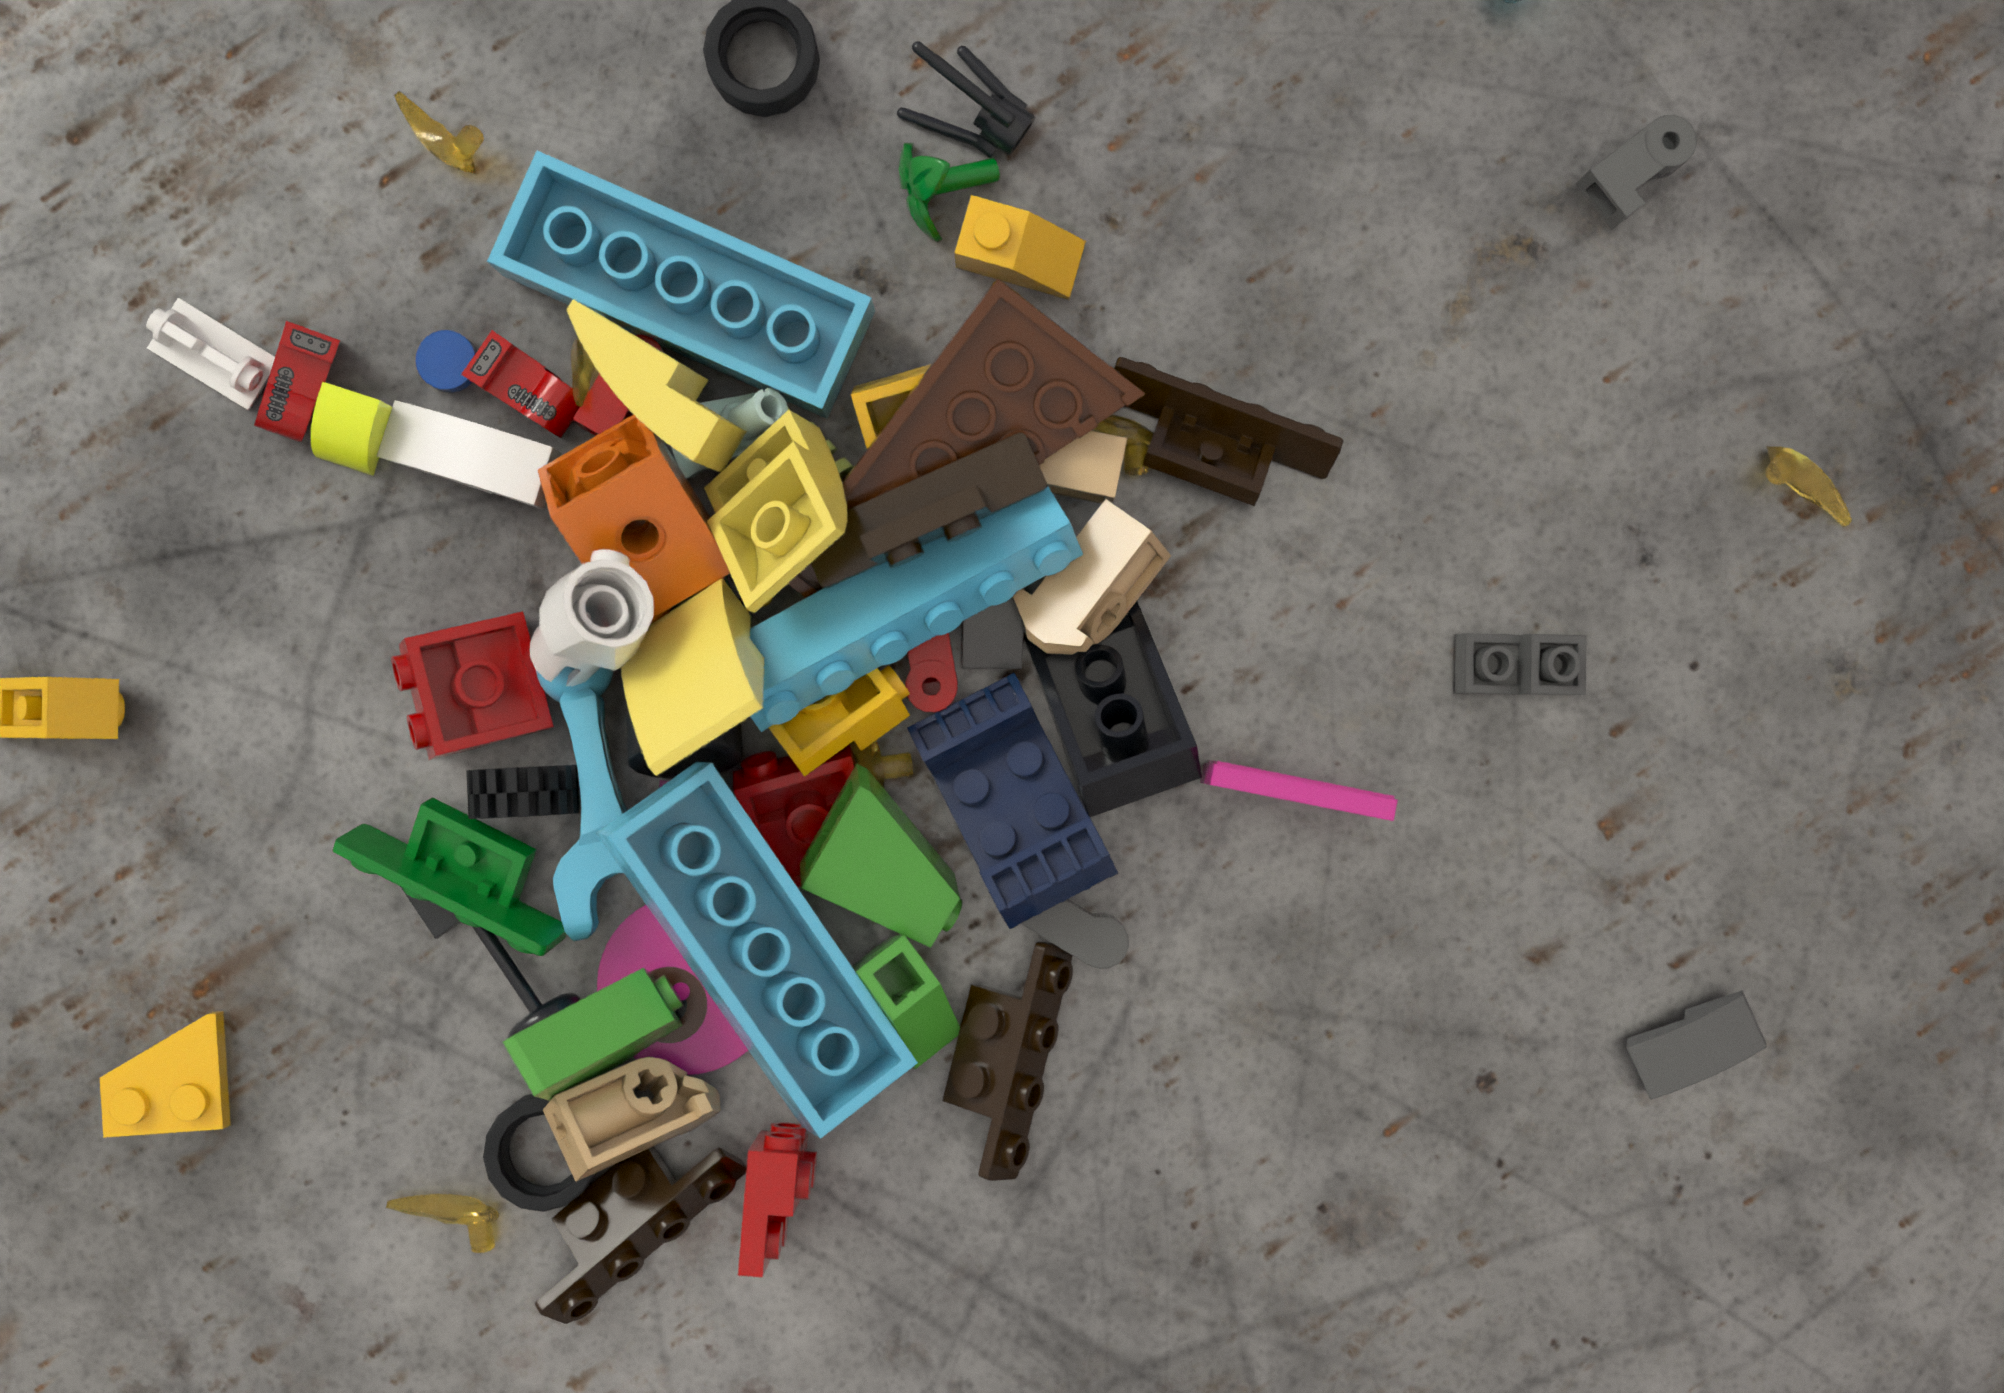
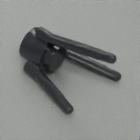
[897,41,1036,158]

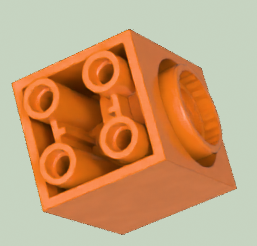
[537,414,730,624]

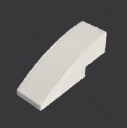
[377,400,562,509]

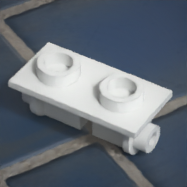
[146,298,275,411]

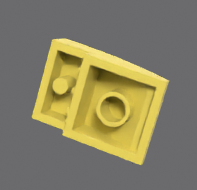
[567,299,747,473]
[704,409,847,613]
[621,578,764,776]

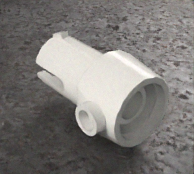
[530,550,654,686]

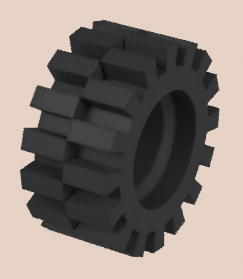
[466,765,579,819]

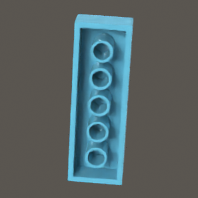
[487,150,875,419]
[596,762,918,1139]

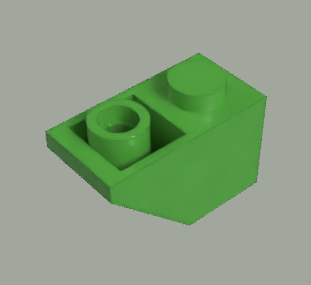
[852,935,960,1069]

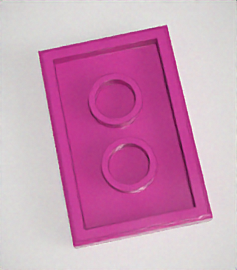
[1200,760,1398,821]

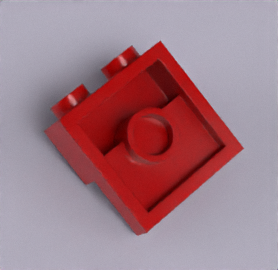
[391,611,554,760]
[733,744,856,888]
[738,1122,817,1278]

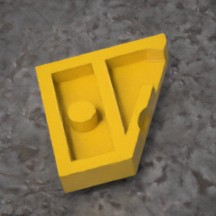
[99,1011,231,1138]

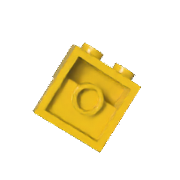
[768,665,910,777]

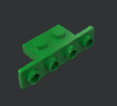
[332,797,567,956]

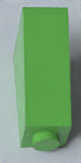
[800,764,962,948]
[503,968,684,1101]

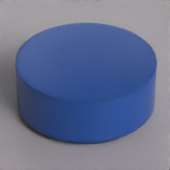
[416,330,477,392]

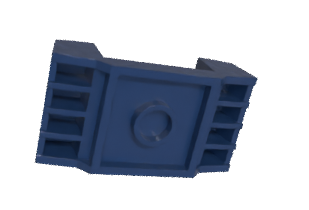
[907,673,1118,929]

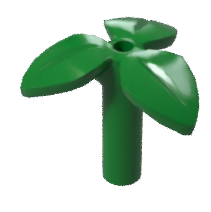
[898,142,1000,242]

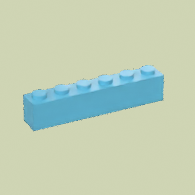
[750,485,1083,732]

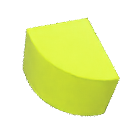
[311,382,393,476]

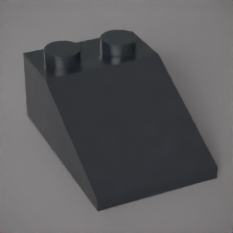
[1024,601,1202,817]

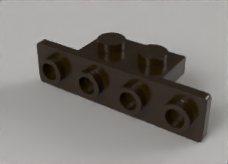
[1114,357,1344,506]
[811,432,1047,588]
[942,942,1073,1181]
[535,1146,747,1324]

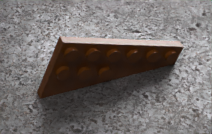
[788,277,1145,598]

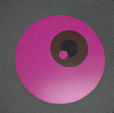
[597,905,748,1075]

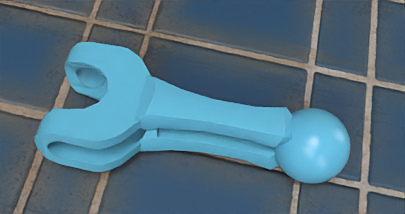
[536,667,628,941]

